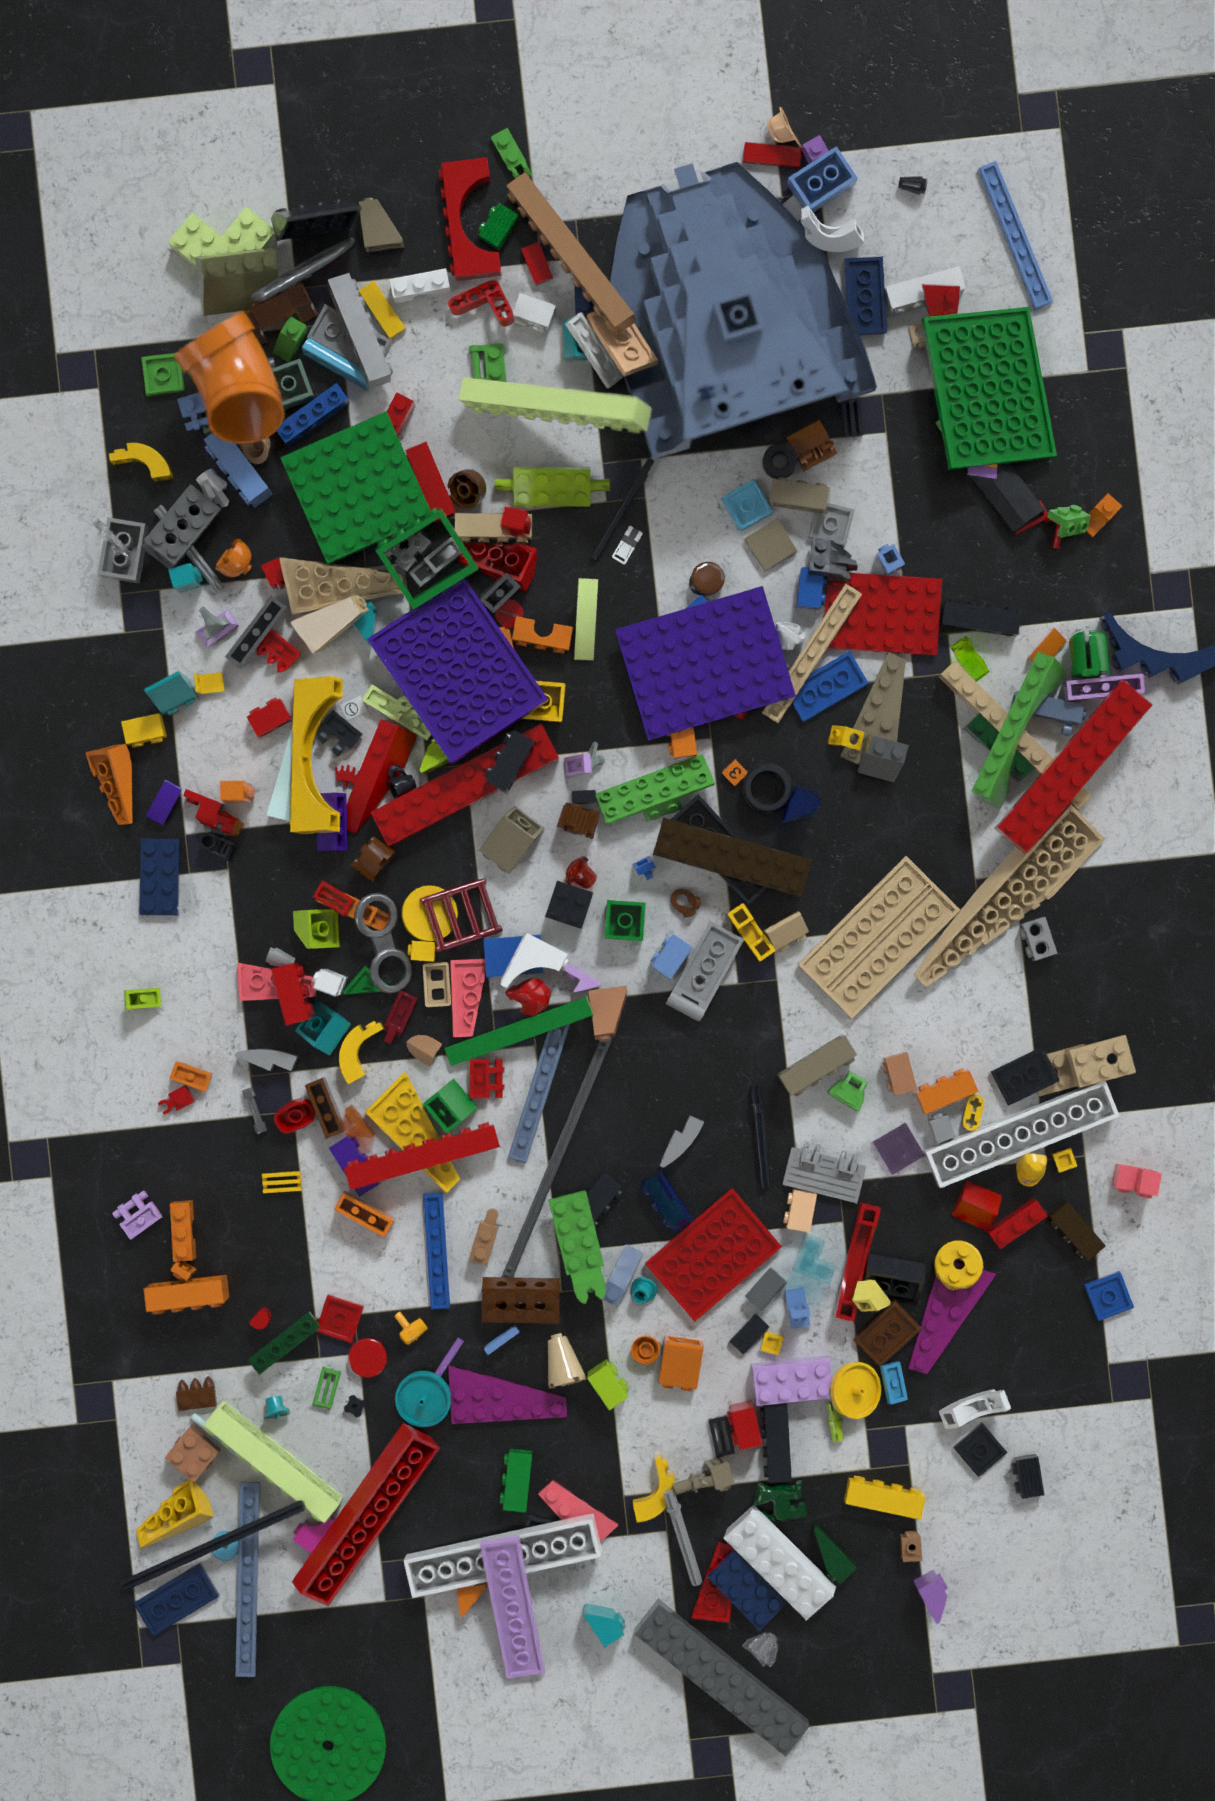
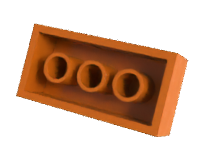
[144,1275,229,1314]

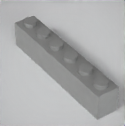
[327,273,393,389]

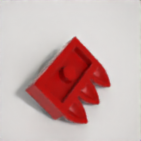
[257,629,302,672]

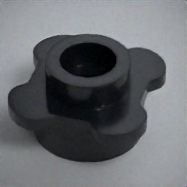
[344,1395,366,1418]

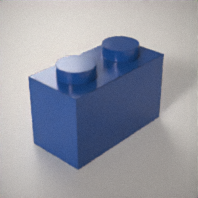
[796,567,827,610]

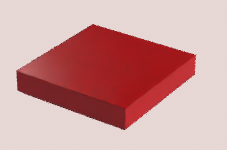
[315,1294,364,1343]

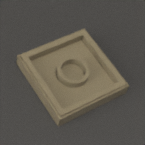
[745,518,797,572]

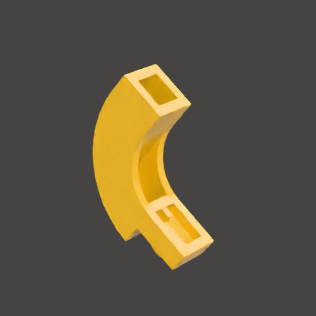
[339,1021,384,1084]
[633,1454,675,1523]

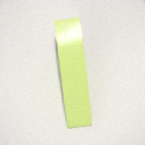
[574,578,598,661]

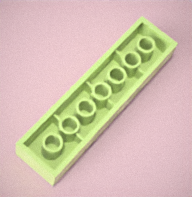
[203,1400,343,1523]

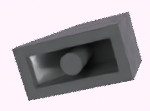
[480,573,520,613]

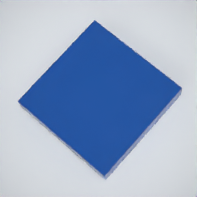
[1083,1271,1134,1321]

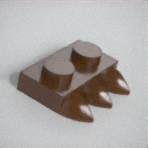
[176,1376,217,1411]

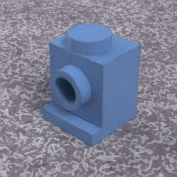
[876,544,905,575]

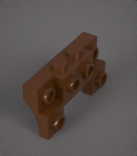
[244,281,319,345]

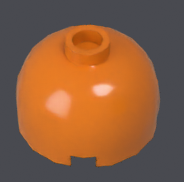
[215,538,252,577]

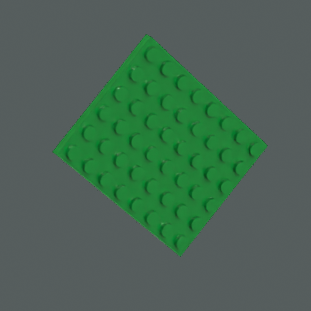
[921,307,1057,470]

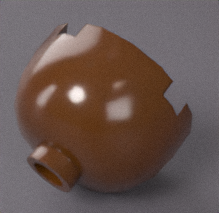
[447,469,487,509]

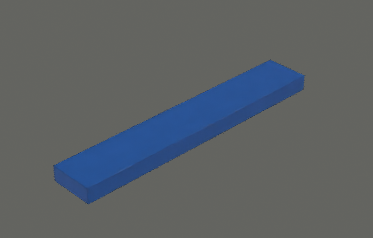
[423,1192,450,1310]

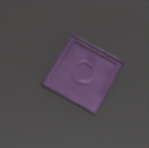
[872,1122,925,1175]

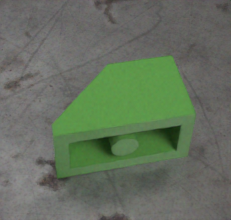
[273,316,309,363]

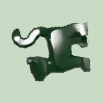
[754,1480,808,1522]

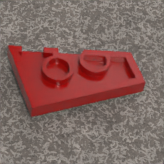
[921,284,960,317]

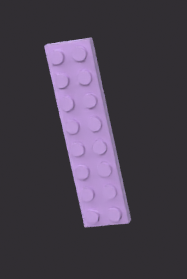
[480,1535,545,1679]

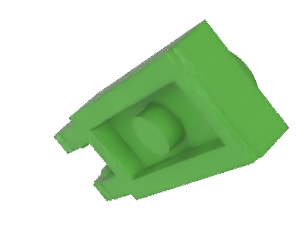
[491,128,532,179]

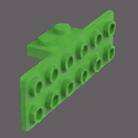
[596,754,715,825]

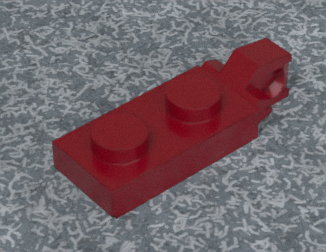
[384,990,418,1044]

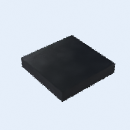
[953,1422,1008,1477]

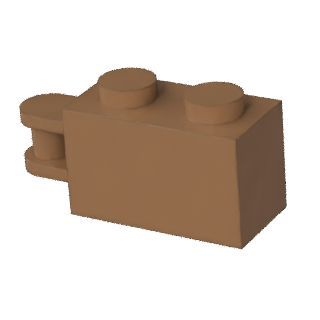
[468,1208,499,1265]

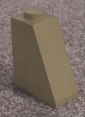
[359,198,404,252]

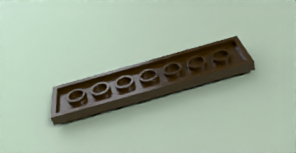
[653,818,812,897]

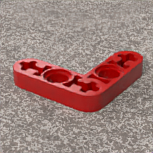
[448,280,515,326]

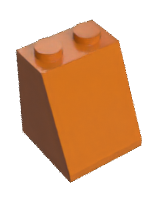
[658,1335,704,1391]

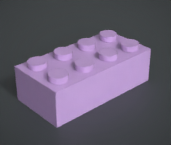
[752,1356,832,1406]

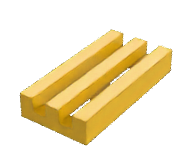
[262,1171,302,1193]

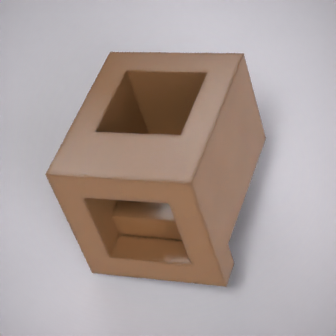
[900,1531,923,1562]

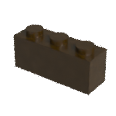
[1048,1200,1106,1261]

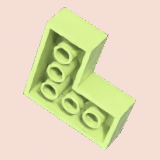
[168,207,276,267]

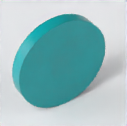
[395,1371,451,1427]

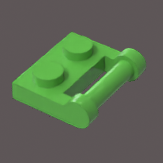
[469,343,507,382]

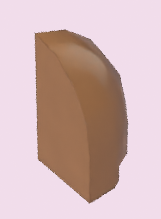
[407,1035,442,1067]

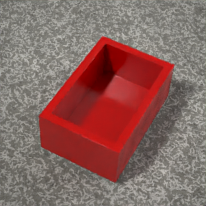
[271,963,315,1025]

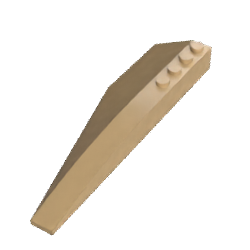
[913,803,1105,987]

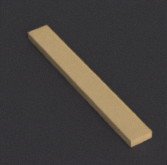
[762,584,862,723]

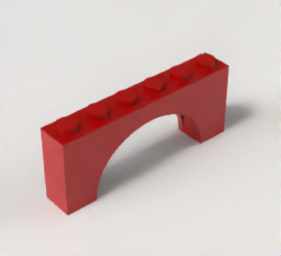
[439,157,502,281]

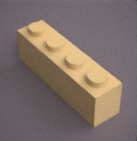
[455,513,532,543]

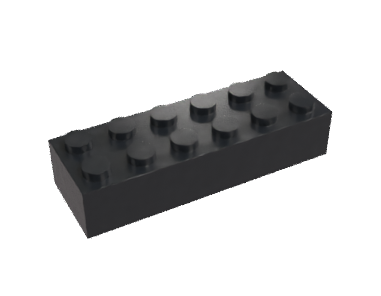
[670,794,767,905]

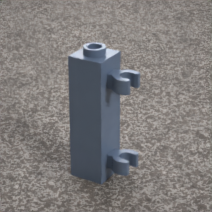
[1011,691,1087,736]

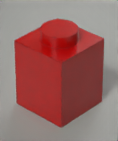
[261,558,286,590]

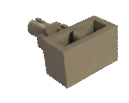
[672,1456,735,1495]

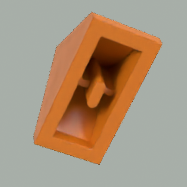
[457,1582,488,1617]

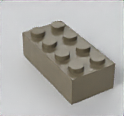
[777,1034,857,1097]

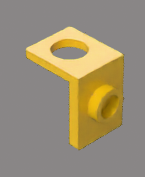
[194,672,225,694]
[828,725,864,751]

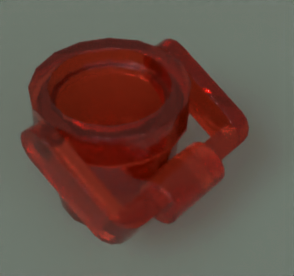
[563,856,597,889]

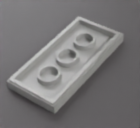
[307,304,392,366]

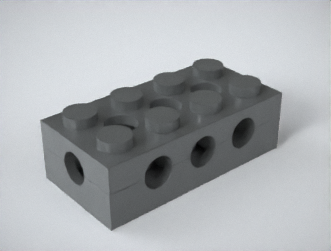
[141,484,221,569]

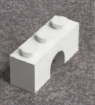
[390,269,451,304]
[312,969,348,996]

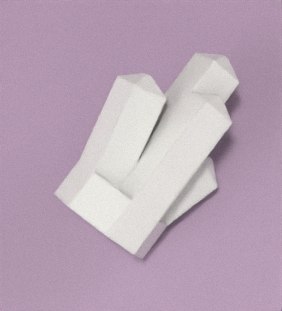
[196,469,229,507]

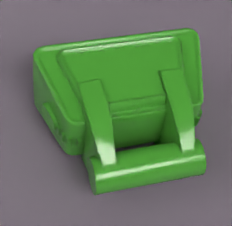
[827,1070,868,1111]

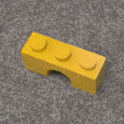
[726,903,776,962]

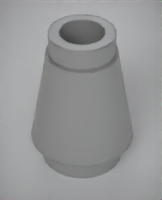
[265,947,295,967]

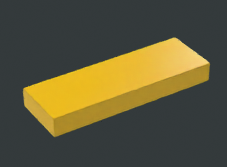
[358,281,406,340]

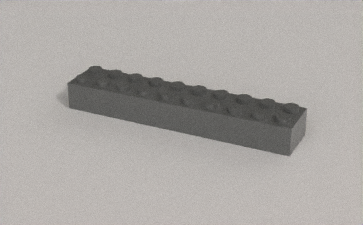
[634,1598,810,1757]

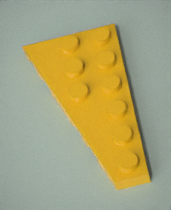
[365,1071,460,1193]

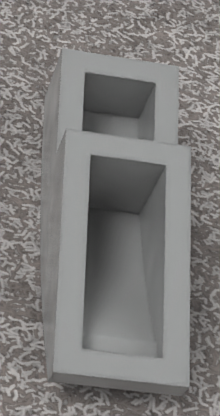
[408,537,462,590]
[235,1049,299,1071]
[659,1115,704,1168]

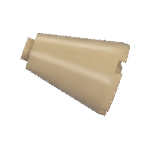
[548,1333,586,1389]

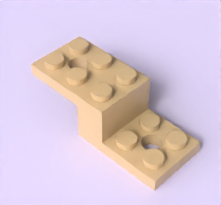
[1037,1035,1136,1096]

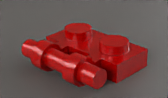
[470,1059,505,1098]

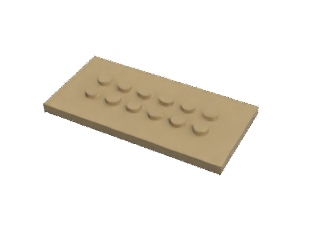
[797,856,960,1018]

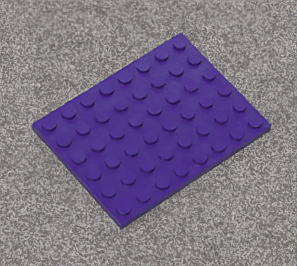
[367,578,549,764]
[615,586,796,741]

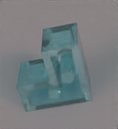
[792,1232,836,1285]

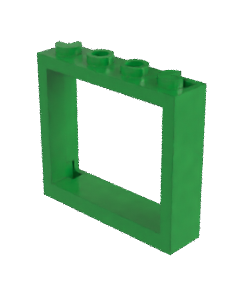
[376,507,478,610]

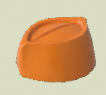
[630,1336,661,1365]

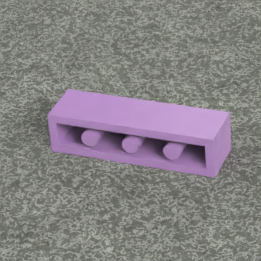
[1063,674,1145,702]

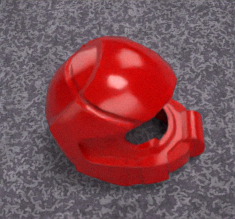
[505,977,551,1017]

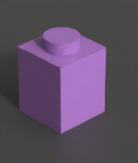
[801,135,829,164]

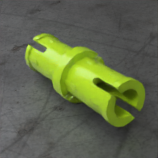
[826,1401,844,1442]

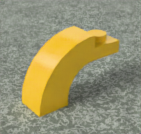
[109,443,174,481]

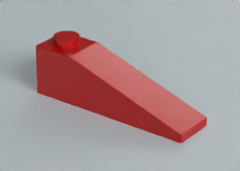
[455,542,538,592]

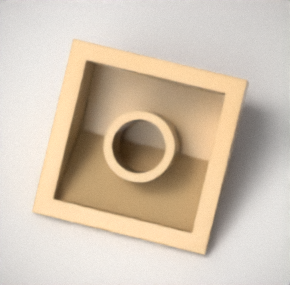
[763,911,809,952]

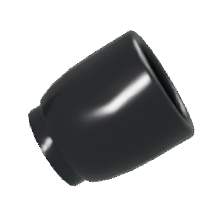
[388,765,416,799]

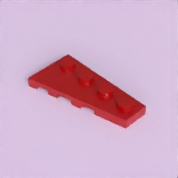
[691,1542,734,1622]

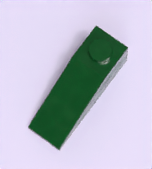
[812,1523,857,1584]

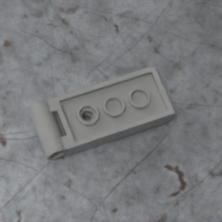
[666,921,744,1022]

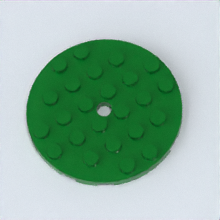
[270,1686,386,1801]

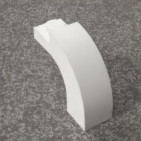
[800,206,864,252]
[939,1389,1011,1429]

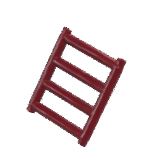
[420,878,503,953]

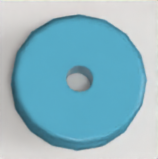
[212,1531,239,1561]

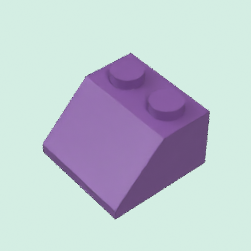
[913,1569,948,1624]

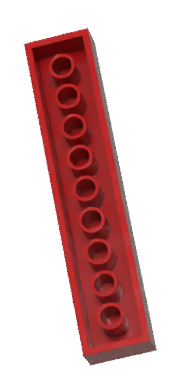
[994,680,1153,854]
[370,724,559,847]
[291,1423,440,1606]

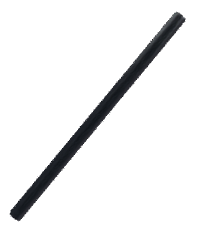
[120,1500,306,1591]

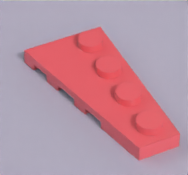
[450,959,486,1037]
[237,963,317,1001]
[538,1480,618,1542]

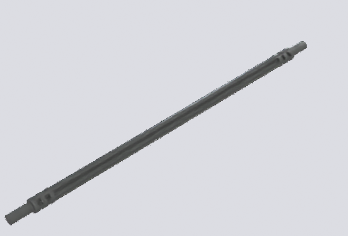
[501,1038,613,1277]

